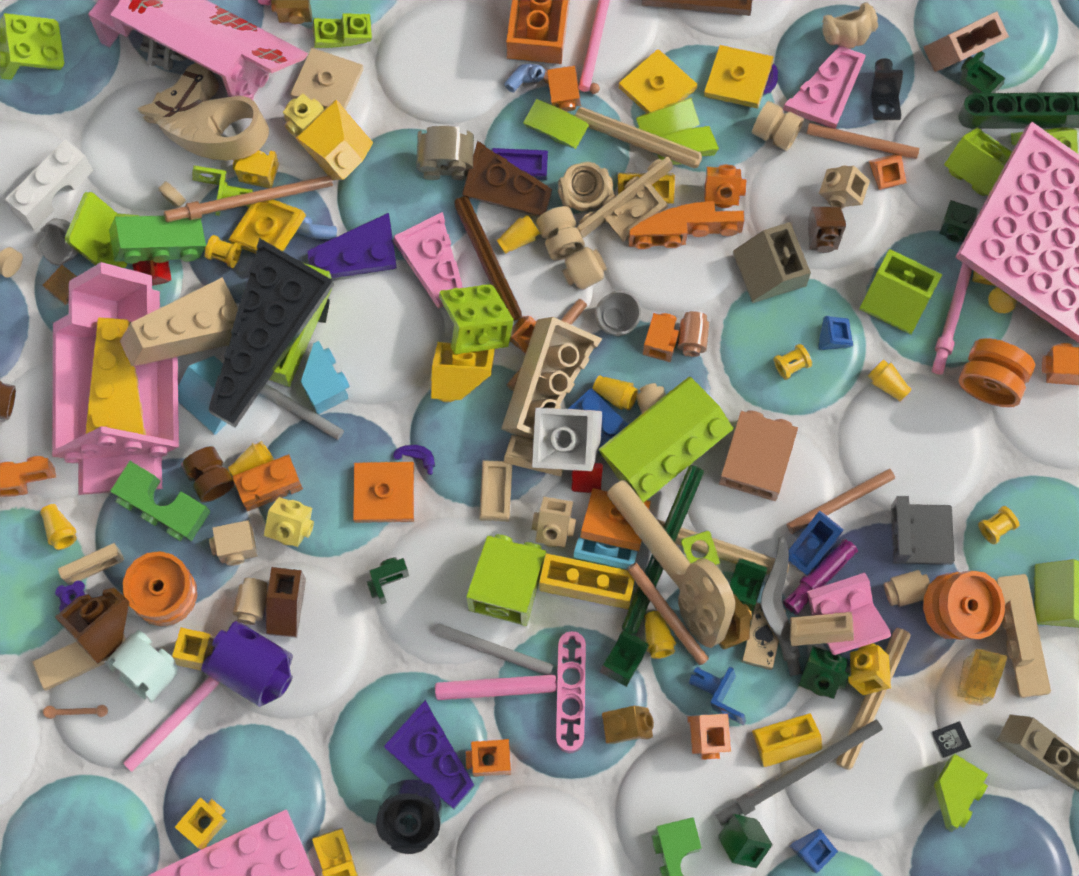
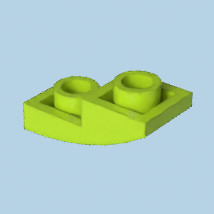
[312,13,372,48]
[636,97,700,137]
[523,99,589,149]
[657,126,719,165]

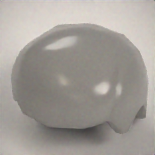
[38,218,79,266]
[595,290,642,337]

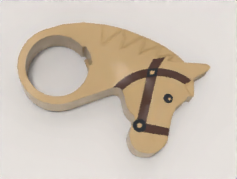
[138,63,269,161]

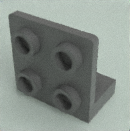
[891,496,955,565]

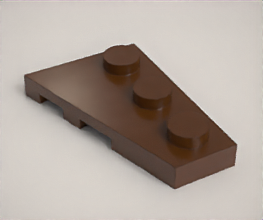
[462,140,553,217]

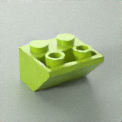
[859,249,943,335]

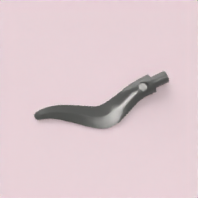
[761,536,802,676]

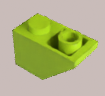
[934,754,988,832]

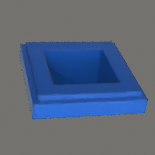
[818,316,853,350]
[789,829,838,874]

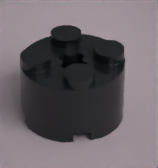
[376,779,442,854]

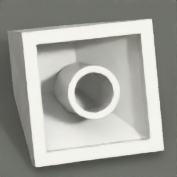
[532,408,602,471]

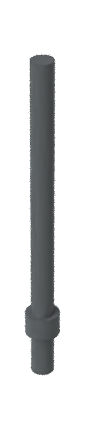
[715,719,883,826]

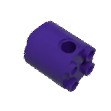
[201,621,293,707]

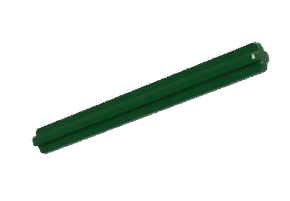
[621,465,704,635]

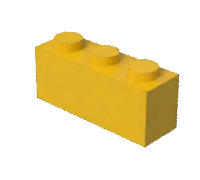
[539,553,635,610]

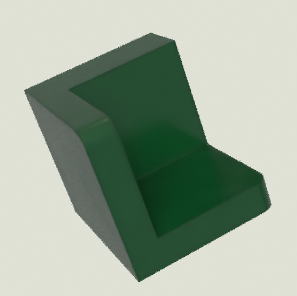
[718,813,773,868]

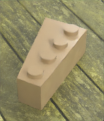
[120,277,238,366]
[501,317,602,439]

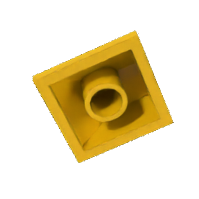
[296,100,373,181]
[431,342,495,402]

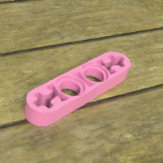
[556,631,586,753]

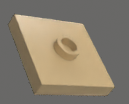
[290,48,364,110]

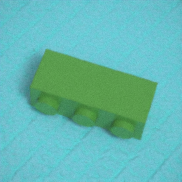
[109,216,206,264]

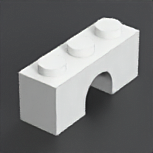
[5,140,93,230]

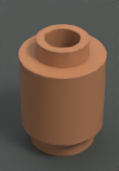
[678,311,709,357]

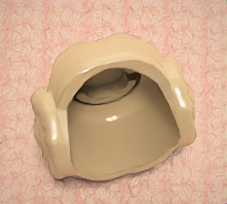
[822,2,878,49]
[558,162,614,212]

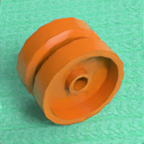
[958,338,1036,407]
[123,551,198,627]
[923,571,1005,640]

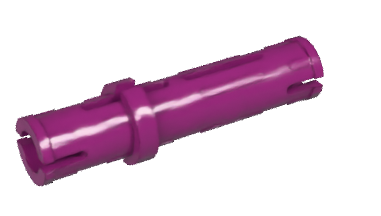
[783,539,858,615]

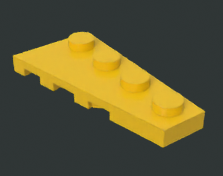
[85,317,146,435]

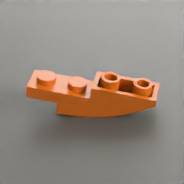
[628,201,745,249]
[0,456,56,497]

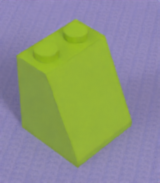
[466,534,546,626]

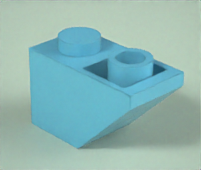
[301,341,350,415]

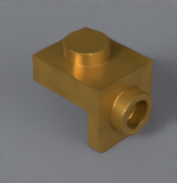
[271,0,312,24]
[719,594,752,650]
[602,705,654,744]

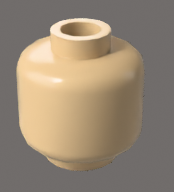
[562,247,607,290]

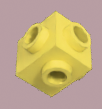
[283,94,324,137]
[264,497,314,547]

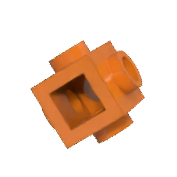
[704,164,746,208]

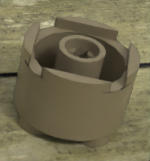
[416,126,474,181]

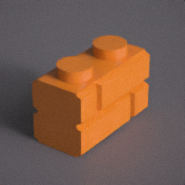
[232,454,303,512]

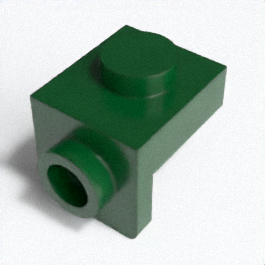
[960,51,1005,93]
[366,557,409,605]
[729,558,767,613]
[600,631,649,687]

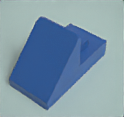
[789,511,844,575]

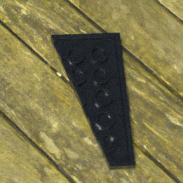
[208,238,334,428]

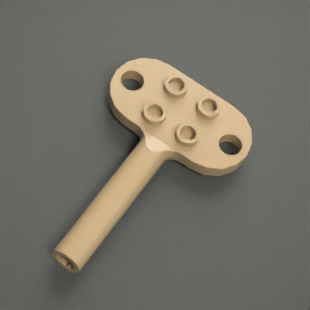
[607,480,735,648]

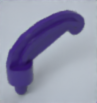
[763,63,778,95]
[393,445,435,475]

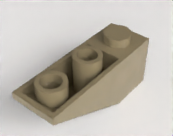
[996,714,1079,792]

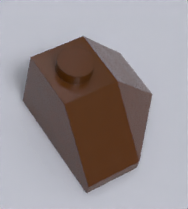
[55,587,129,664]

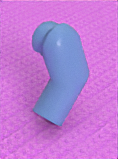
[504,64,545,93]
[297,216,337,240]

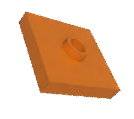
[353,462,414,523]
[580,488,651,551]

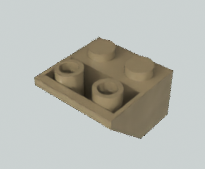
[733,222,811,303]

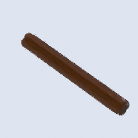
[454,196,522,321]

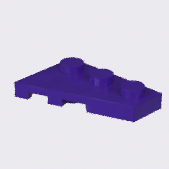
[307,213,397,278]
[383,700,475,810]

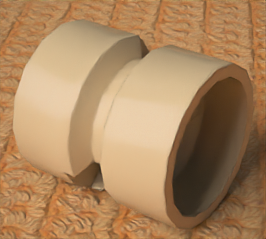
[752,101,804,151]
[536,206,585,260]

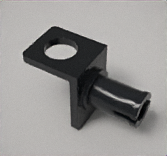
[870,58,903,120]

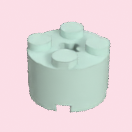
[105,630,178,703]

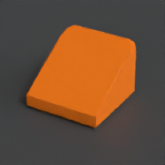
[869,154,907,190]
[510,316,536,354]

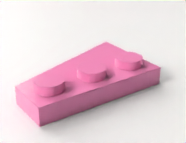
[783,46,866,129]
[393,212,463,309]

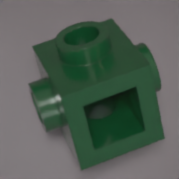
[799,646,850,699]

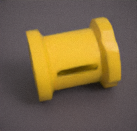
[204,235,242,268]
[773,344,812,380]
[978,506,1020,545]

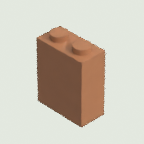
[924,11,1009,72]
[719,410,798,501]

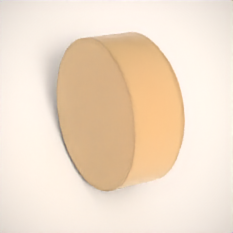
[158,181,186,208]
[0,247,23,278]

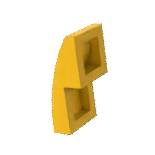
[312,827,358,876]

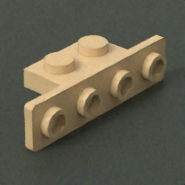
[577,157,673,242]
[996,574,1051,698]

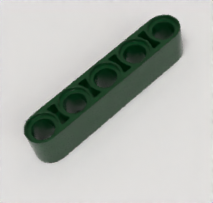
[958,92,1079,129]

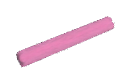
[435,675,557,700]

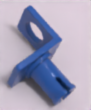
[689,666,746,726]

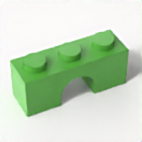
[110,461,211,542]
[651,817,702,876]

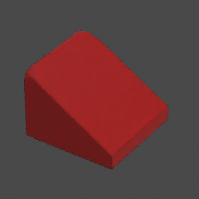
[133,260,172,286]
[571,463,603,493]

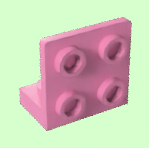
[807,573,891,655]

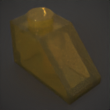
[957,648,1007,706]

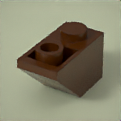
[808,206,846,253]
[266,567,306,638]

